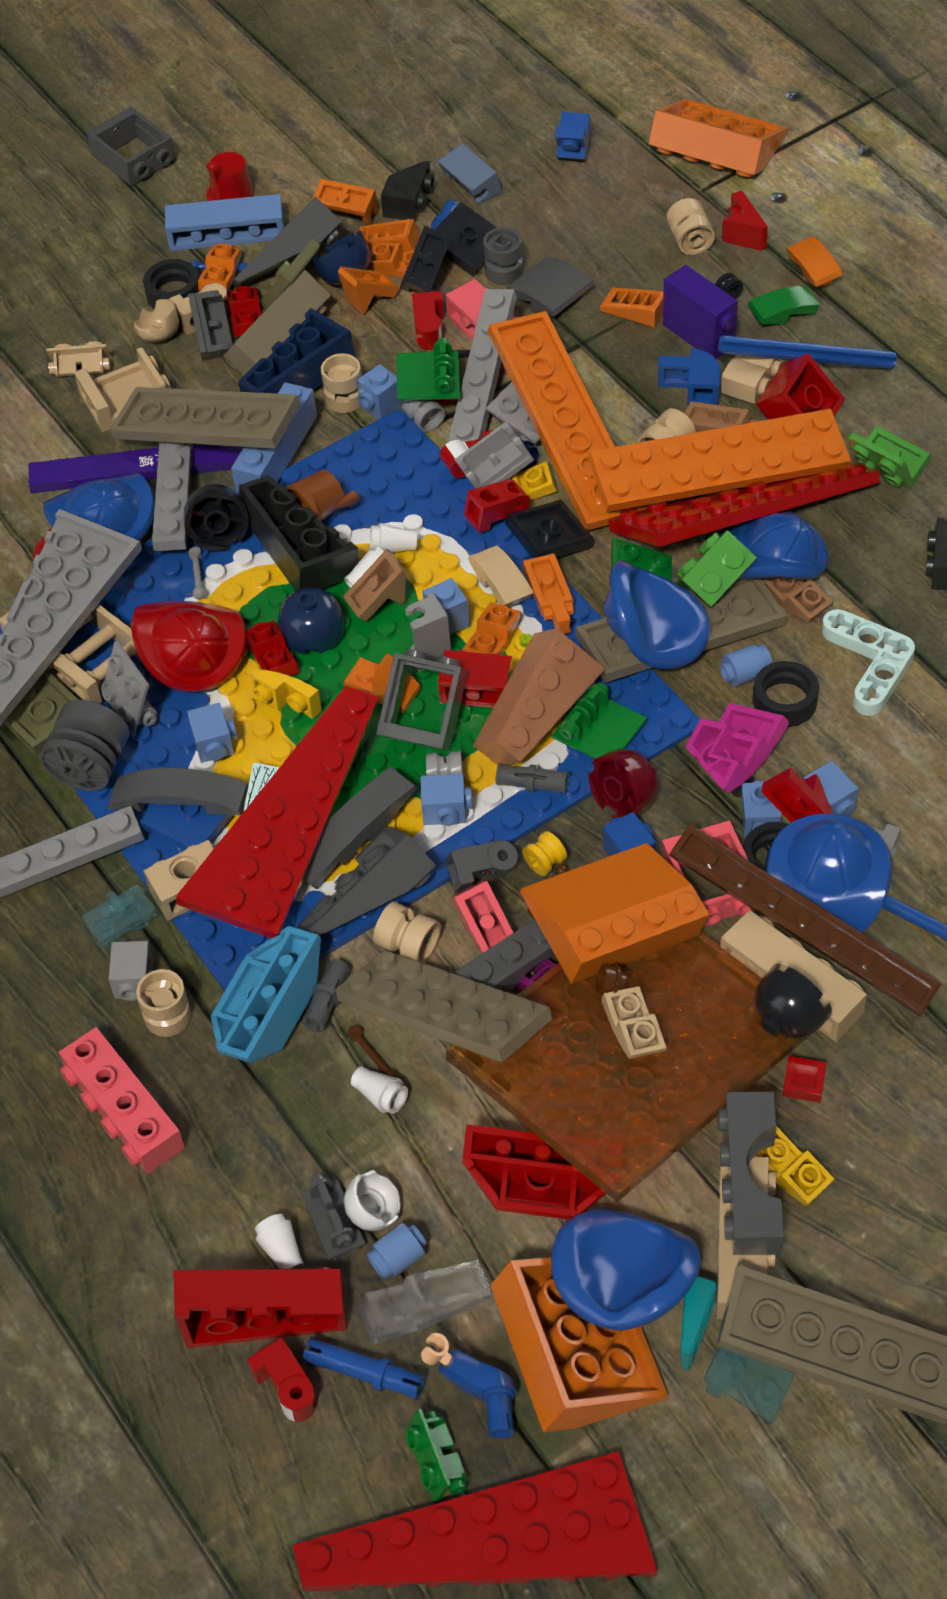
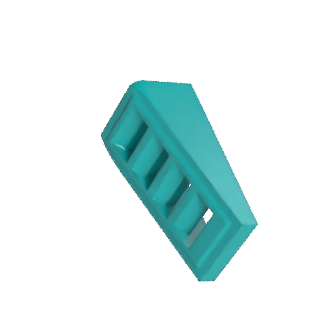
[680,1276,718,1371]

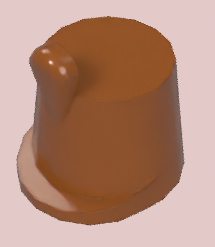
[284,469,360,522]

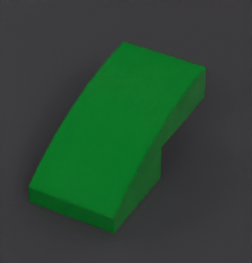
[748,286,820,324]

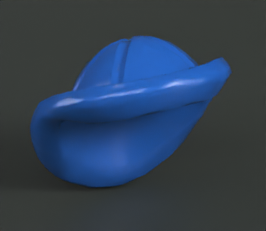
[43,473,155,541]
[719,510,829,580]
[603,560,711,669]
[765,814,893,933]
[551,1208,701,1330]

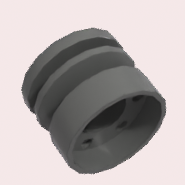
[39,699,130,791]

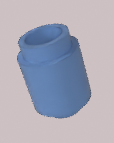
[719,644,773,687]
[366,1223,427,1281]

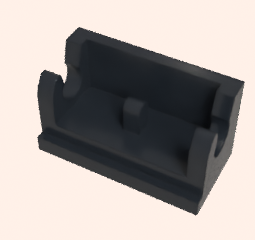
[400,226,452,293]

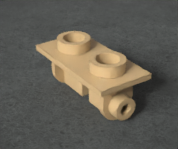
[46,341,112,377]

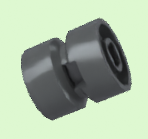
[483,227,523,285]

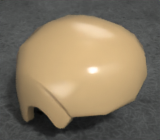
[134,299,179,343]

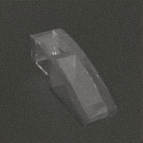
[359,1260,493,1344]

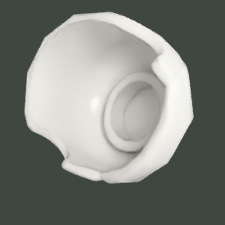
[343,1170,401,1231]

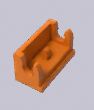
[312,179,380,225]

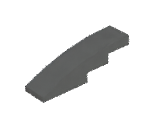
[304,766,417,889]

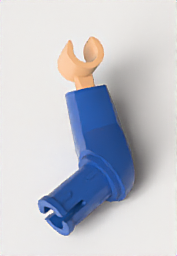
[421,1333,517,1439]

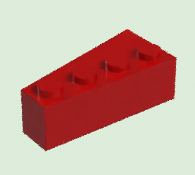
[173,1267,347,1348]

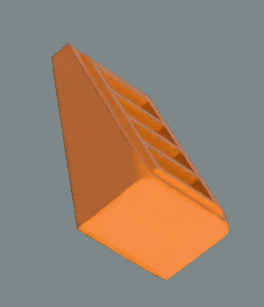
[359,219,420,251]
[600,287,663,328]

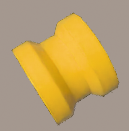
[522,831,567,876]

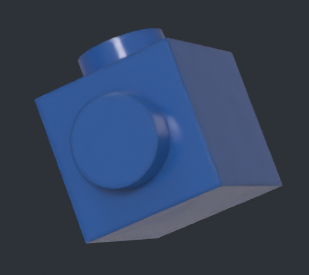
[603,812,656,856]

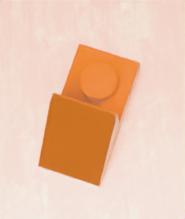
[338,266,399,315]
[344,653,420,713]

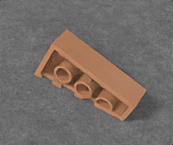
[473,628,605,765]

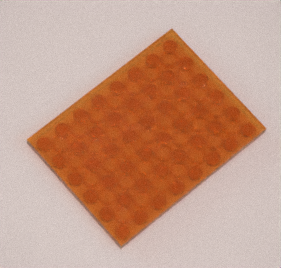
[445,932,812,1202]

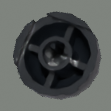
[184,484,249,551]
[754,964,832,1039]

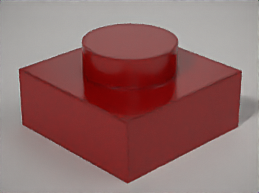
[782,1056,827,1103]

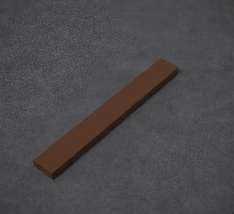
[669,824,942,1017]

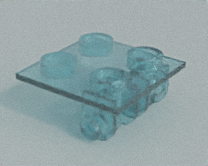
[704,1347,795,1424]

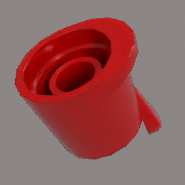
[206,152,254,201]

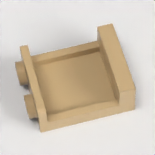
[74,347,171,432]

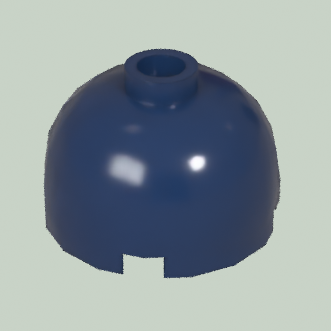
[310,231,371,285]
[278,587,345,654]

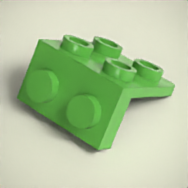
[847,425,932,490]
[676,530,757,608]

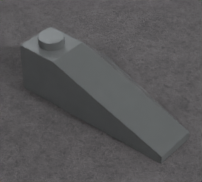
[232,196,341,288]
[296,826,436,936]

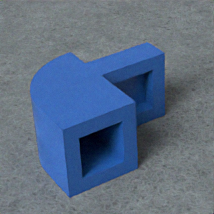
[555,112,592,160]
[658,348,720,406]

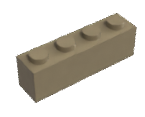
[224,270,331,375]

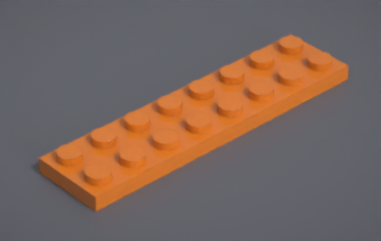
[488,311,646,531]
[588,409,852,512]

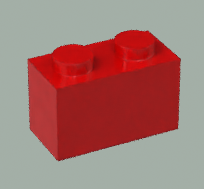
[438,650,513,708]

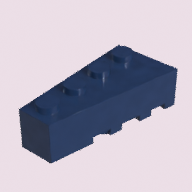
[238,308,356,394]

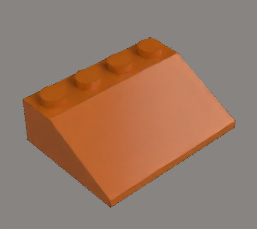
[649,98,789,177]
[520,843,710,984]
[490,1257,668,1433]

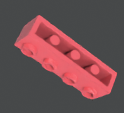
[58,1027,185,1175]

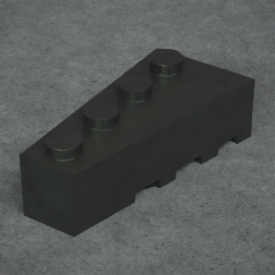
[239,475,358,591]

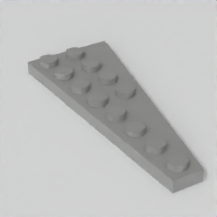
[0,509,142,726]

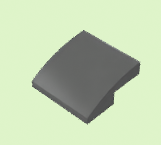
[507,256,594,316]

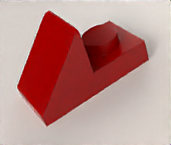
[722,190,768,251]
[761,768,833,822]

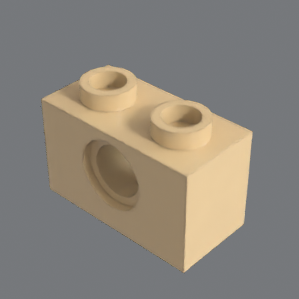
[143,840,214,921]

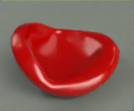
[131,601,247,692]

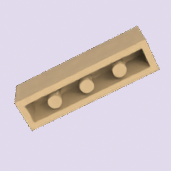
[720,910,867,1042]
[716,1157,776,1319]

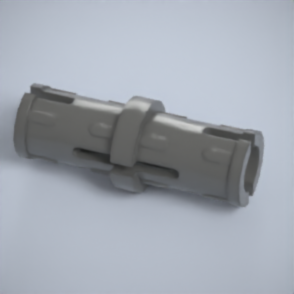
[495,763,569,794]
[302,959,350,1032]

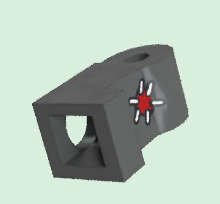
[445,840,518,894]

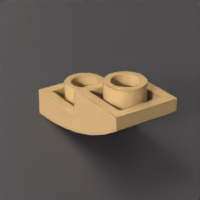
[468,545,533,607]
[601,986,667,1059]

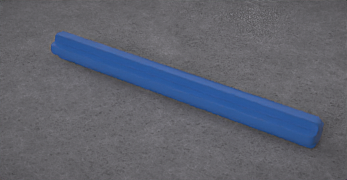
[718,335,897,369]

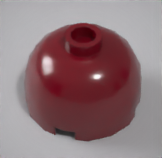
[588,748,658,819]

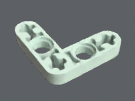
[822,609,915,716]

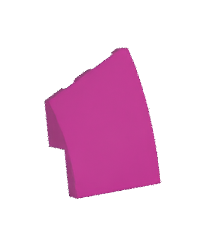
[685,703,789,793]

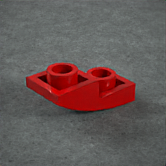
[228,286,261,337]
[246,620,299,676]

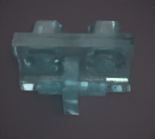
[82,884,157,948]

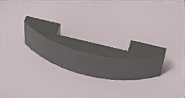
[108,768,248,815]

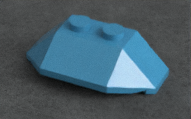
[211,926,321,1063]

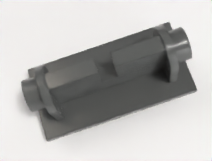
[301,1174,366,1260]

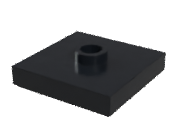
[434,202,497,276]
[505,500,594,558]

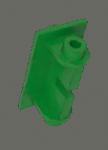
[405,1408,468,1504]

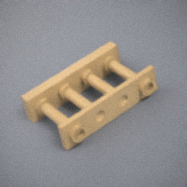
[0,604,141,704]

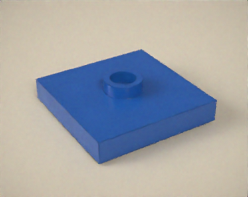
[140,804,233,851]

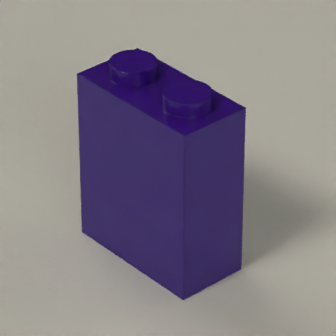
[663,265,738,360]

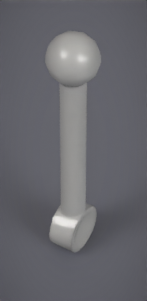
[188,547,205,600]

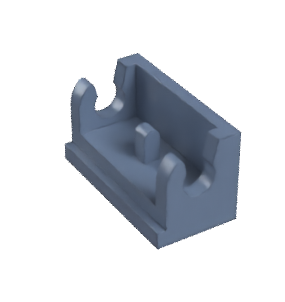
[438,143,502,204]

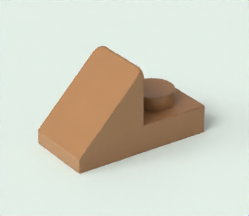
[343,549,406,621]

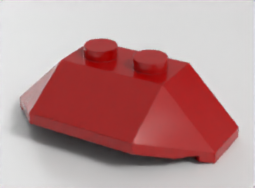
[462,1124,623,1220]

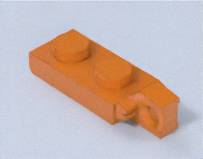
[522,553,574,634]

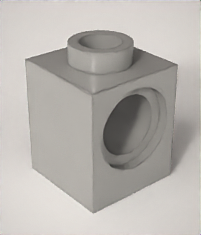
[108,941,154,1001]

